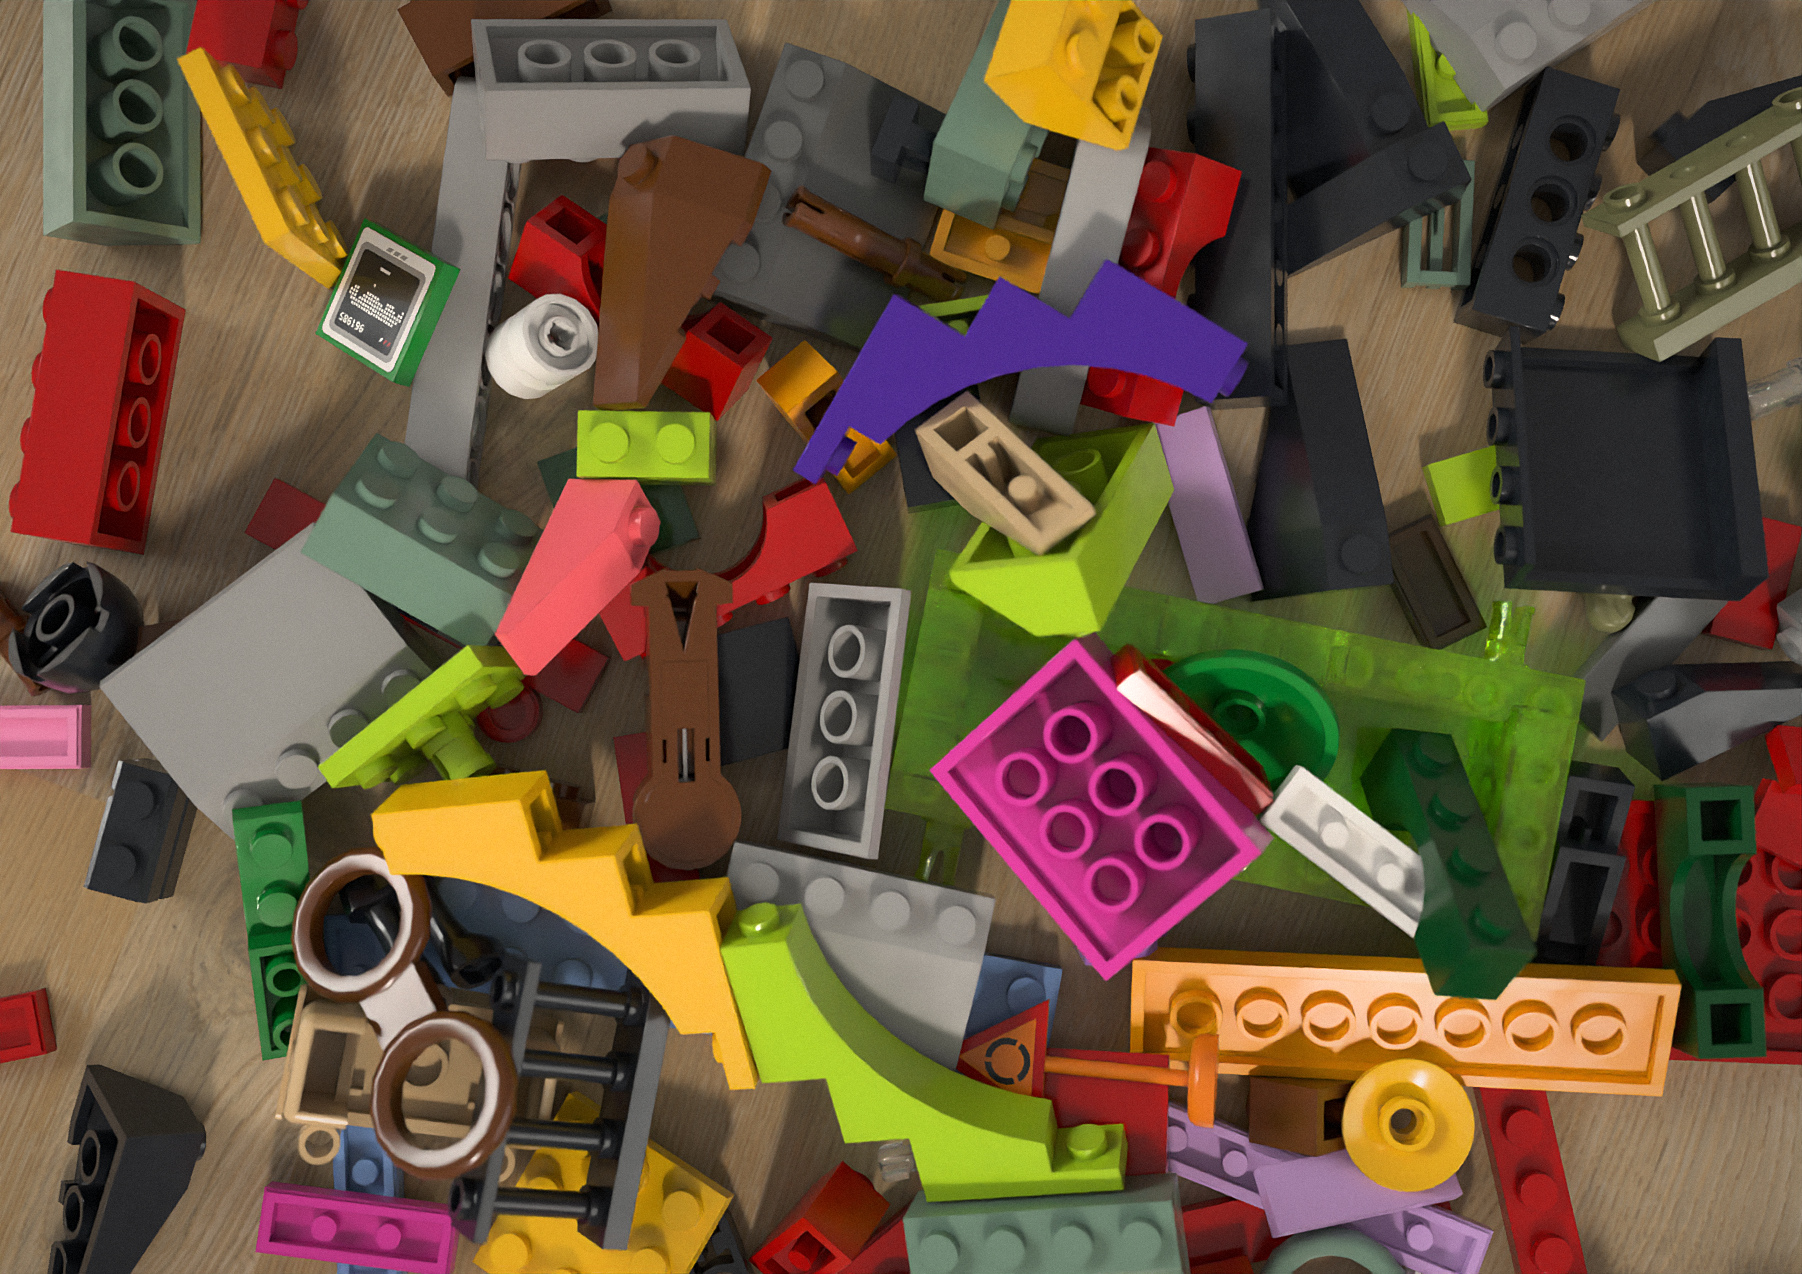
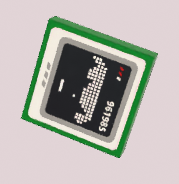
[315,218,461,387]

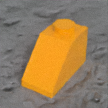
[756,340,897,495]

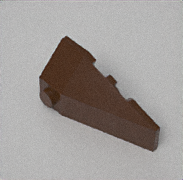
[593,135,772,411]

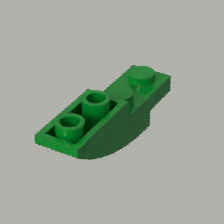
[232,800,310,1061]

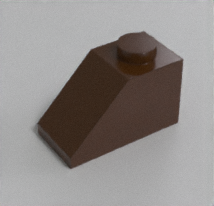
[1246,1076,1356,1157]

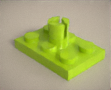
[318,645,527,789]

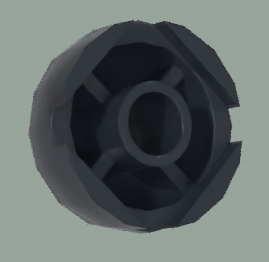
[9,561,144,693]

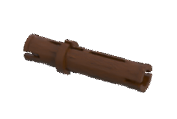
[782,186,966,303]

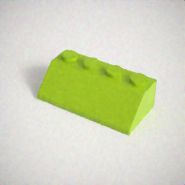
[949,423,1174,638]

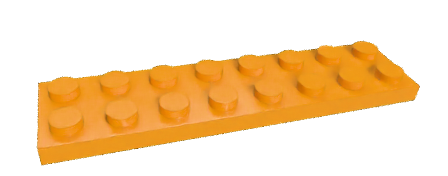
[1129,947,1681,1097]

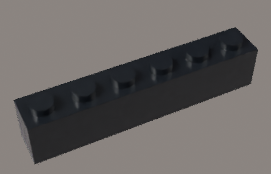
[1187,8,1288,410]

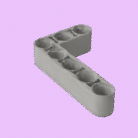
[1008,106,1152,437]

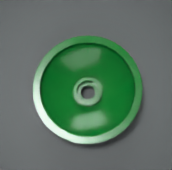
[1162,649,1340,794]

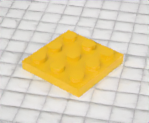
[177,47,349,289]
[472,1091,734,1274]

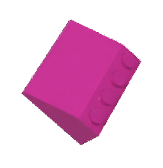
[929,632,1274,981]

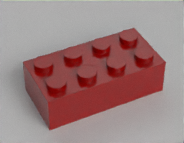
[9,269,186,555]

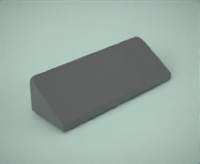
[1551,596,1728,741]

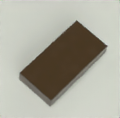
[1388,514,1487,655]

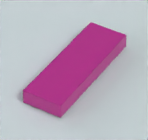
[255,1181,459,1274]

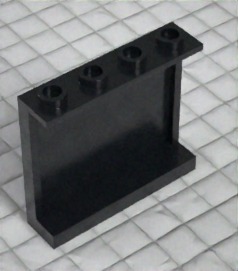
[1483,326,1769,601]

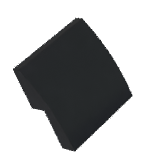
[717,617,800,767]

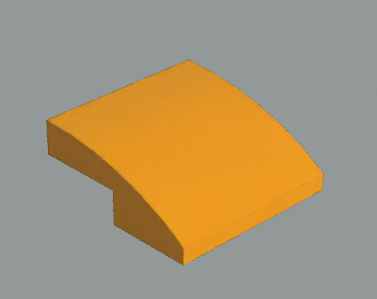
[929,158,1071,294]

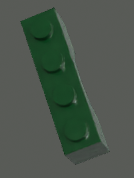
[1359,728,1537,1001]
[1653,782,1767,1059]

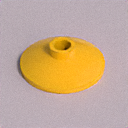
[1341,1058,1475,1192]

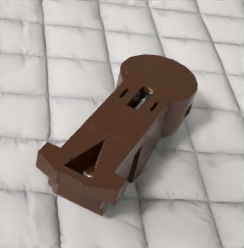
[630,568,741,871]

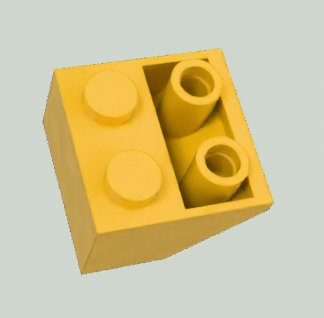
[983,0,1163,151]

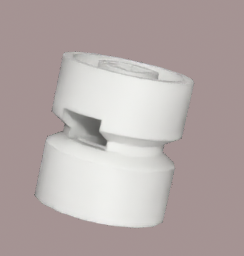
[485,294,599,399]

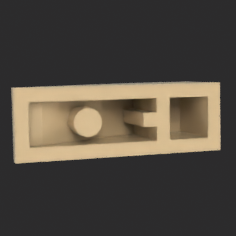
[915,391,1095,556]

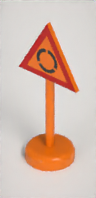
[956,998,1220,1128]

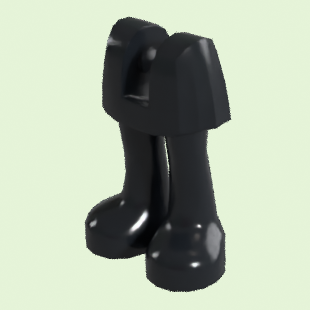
[339,874,507,1007]

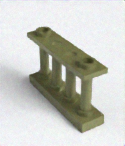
[1581,87,1802,362]

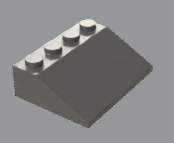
[707,42,947,353]

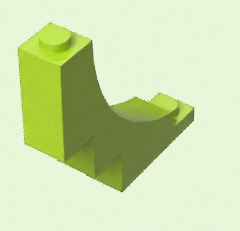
[720,903,1128,1202]

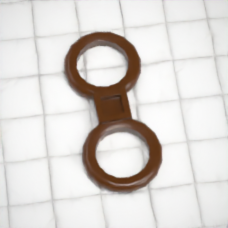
[291,846,519,1179]

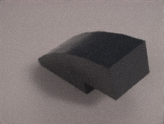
[1526,757,1635,966]

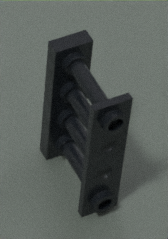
[448,952,671,1250]

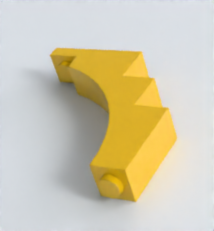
[371,770,760,1090]

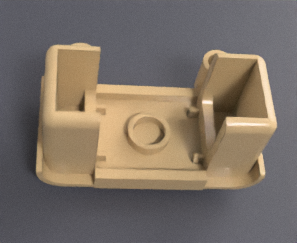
[274,984,564,1182]

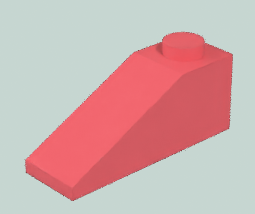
[495,479,661,675]

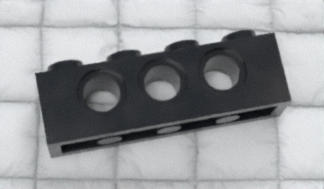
[1453,66,1620,345]

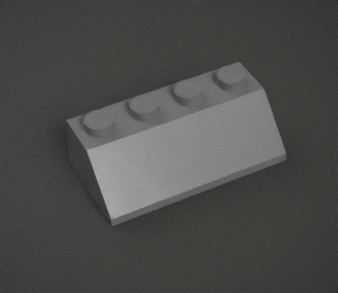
[471,19,751,164]
[777,583,911,859]

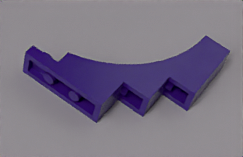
[793,258,1249,484]

